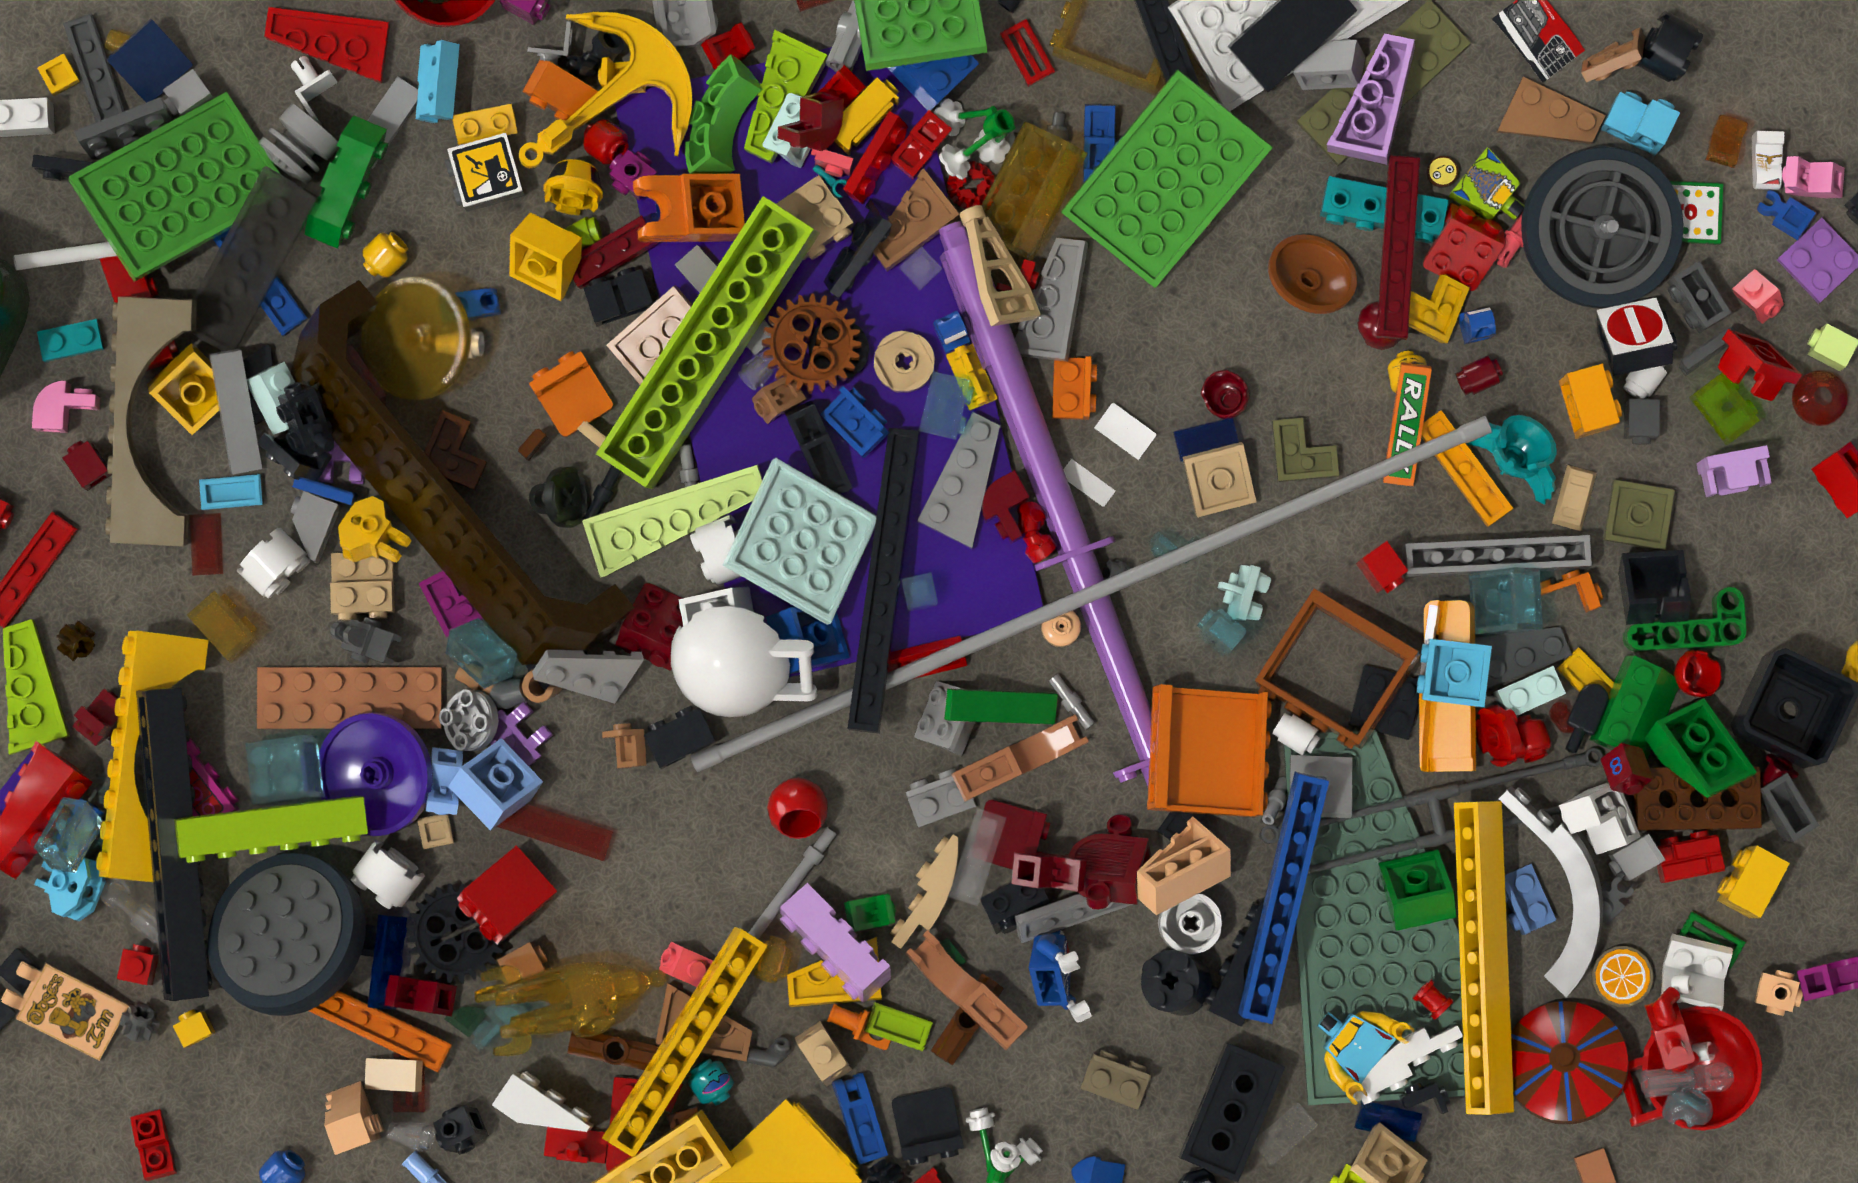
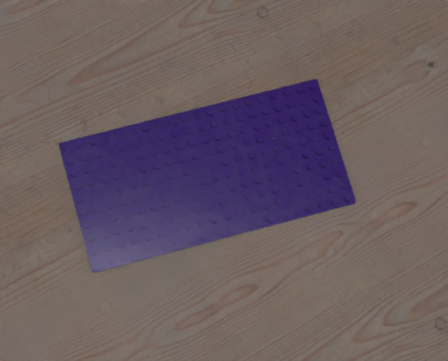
[615,47,1043,678]

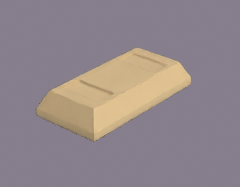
[1552,465,1597,531]

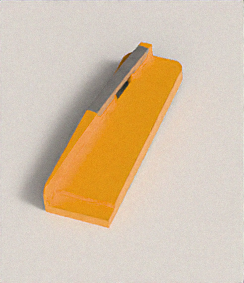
[1419,600,1476,772]

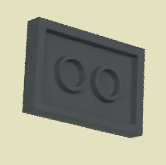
[74,97,174,159]

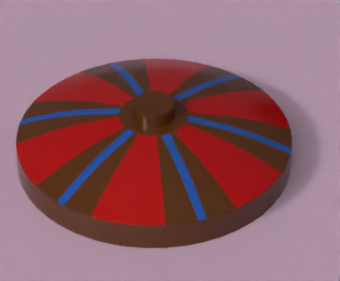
[1511,1001,1629,1124]

